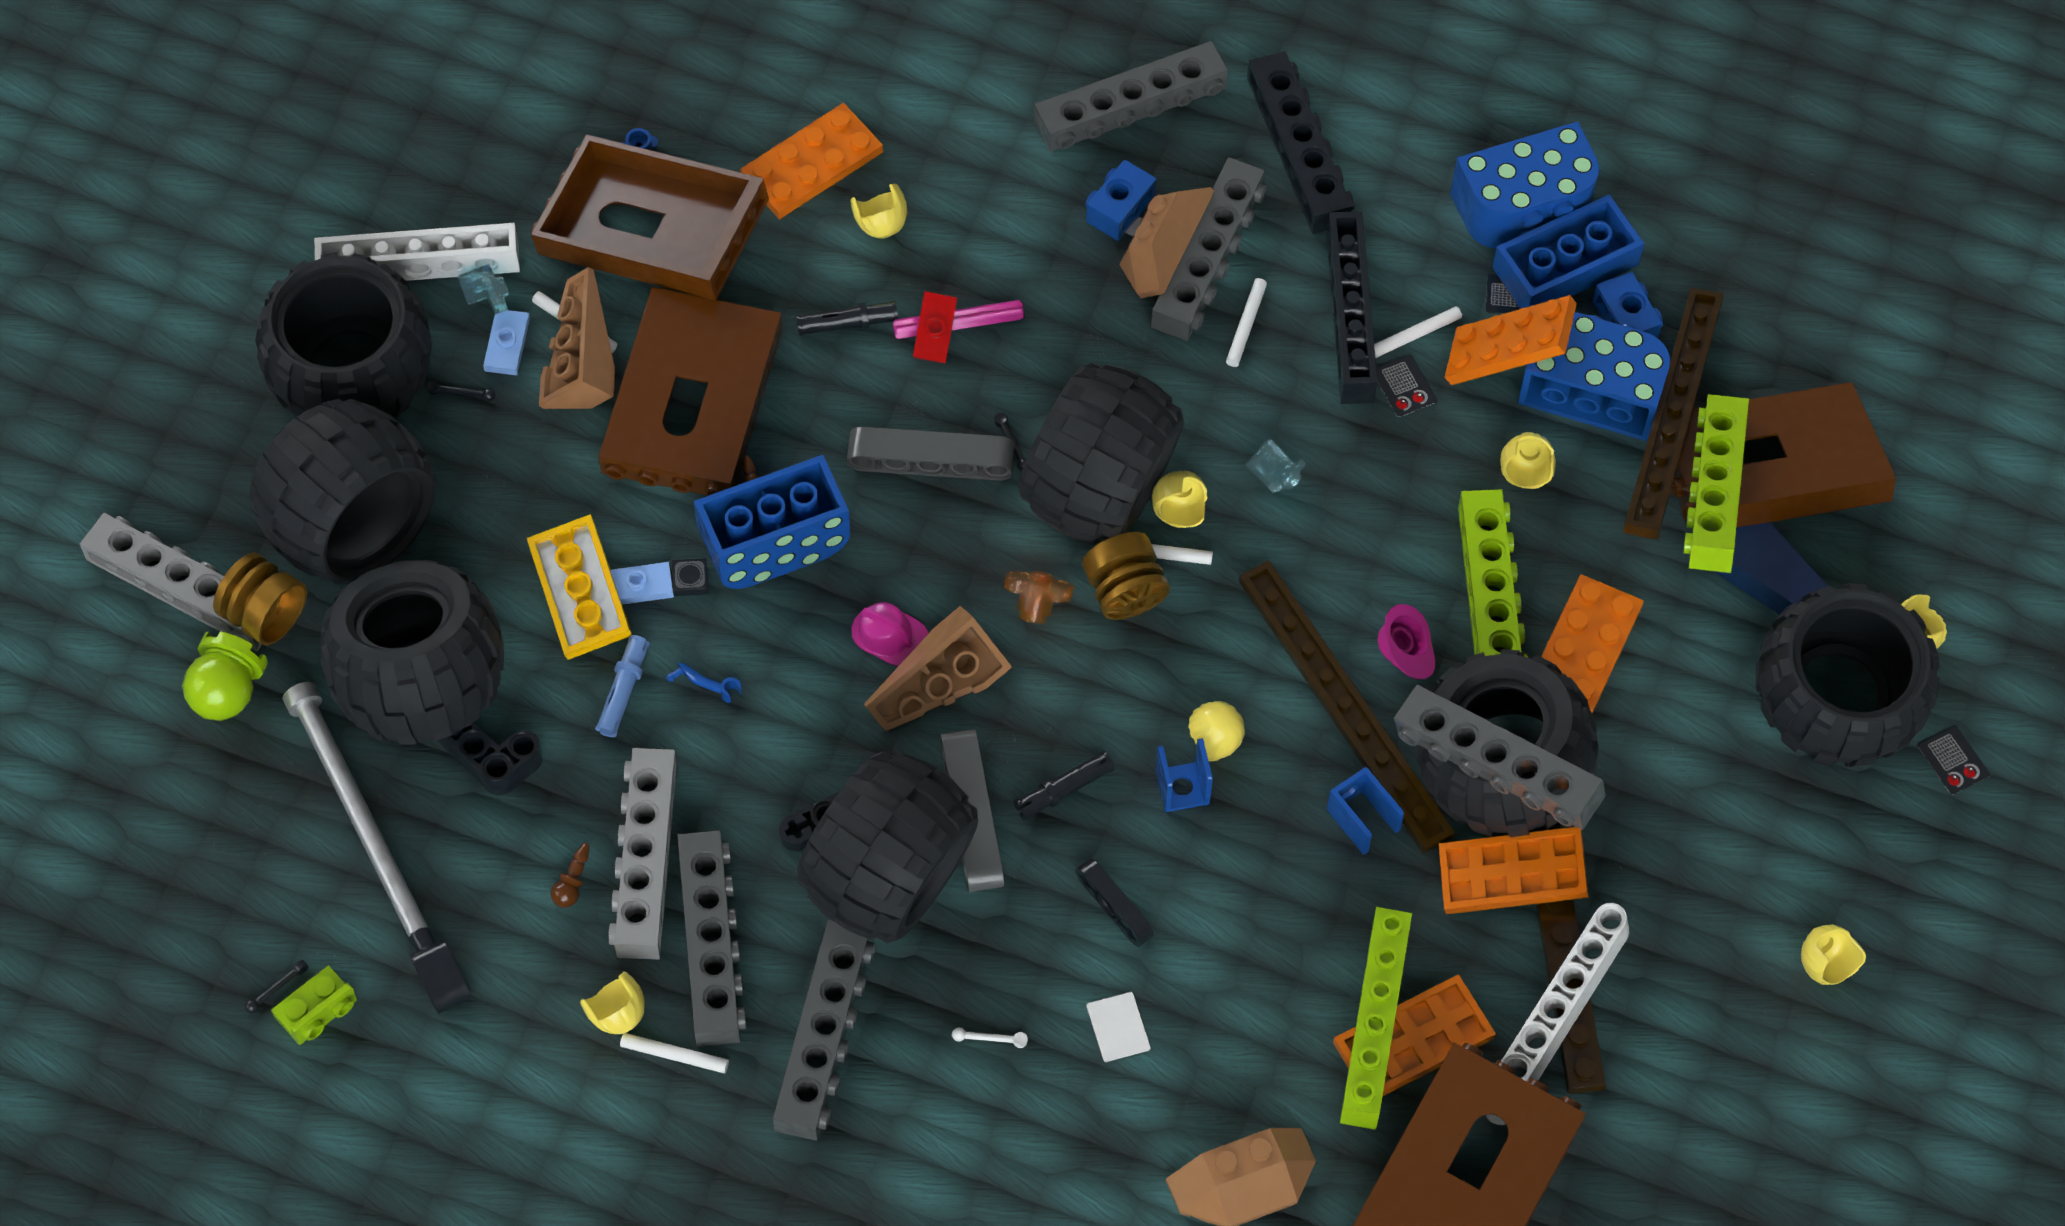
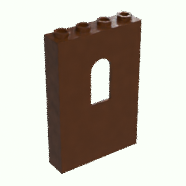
[531,134,769,300]
[598,287,783,496]
[1672,382,1896,530]
[1353,1042,1586,1226]

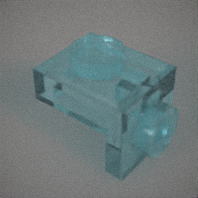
[458,264,509,314]
[1245,439,1306,493]

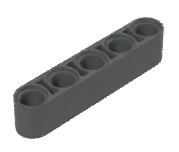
[846,427,1014,480]
[940,729,1004,893]

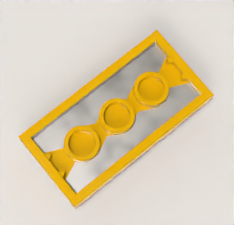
[526,514,632,660]

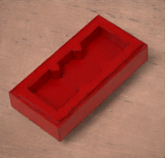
[912,291,957,364]

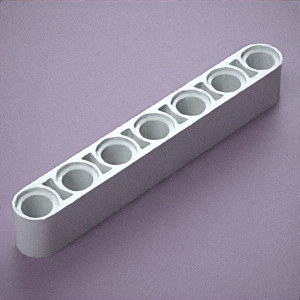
[1486,903,1629,1125]

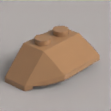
[1119,187,1214,298]
[1166,1128,1316,1226]

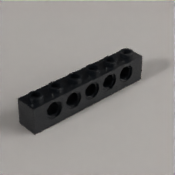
[1247,51,1355,234]
[1326,212,1377,404]

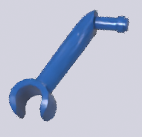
[666,663,742,703]

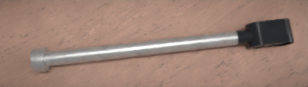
[282,682,471,1014]

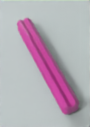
[893,300,1024,339]

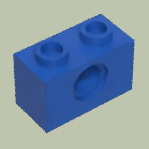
[1085,159,1157,241]
[1592,272,1663,338]

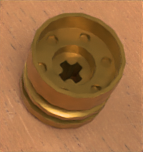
[1082,532,1170,620]
[213,552,308,646]

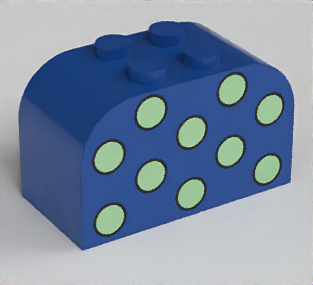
[1450,122,1599,249]
[1518,312,1670,441]
[694,455,850,589]

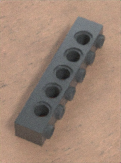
[1034,41,1228,152]
[1151,157,1267,342]
[1394,684,1606,830]
[678,830,746,1047]
[773,920,875,1141]

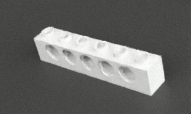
[314,223,520,281]

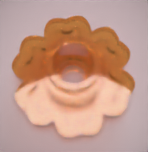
[1003,571,1074,624]

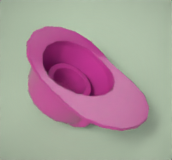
[851,602,929,667]
[1377,604,1435,679]

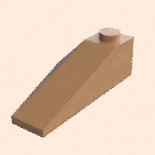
[539,267,615,409]
[864,606,1012,731]

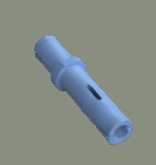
[595,635,650,737]

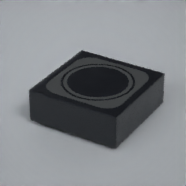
[672,558,708,596]

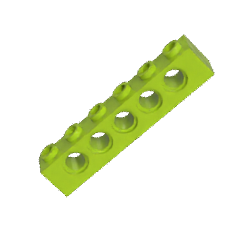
[1683,394,1749,573]
[1458,489,1528,658]
[1340,907,1412,1130]

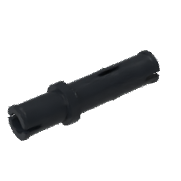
[796,301,898,336]
[1013,751,1115,820]

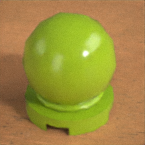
[182,631,268,721]

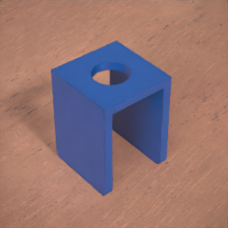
[1155,738,1213,812]
[1327,767,1404,855]

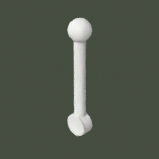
[952,1027,1028,1048]

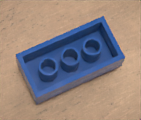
[1492,194,1644,309]

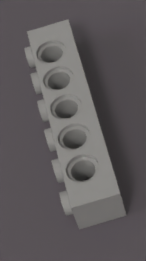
[80,513,262,651]
[609,748,677,960]

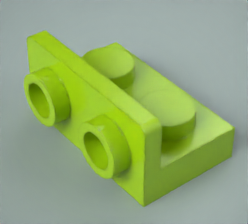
[271,965,357,1046]

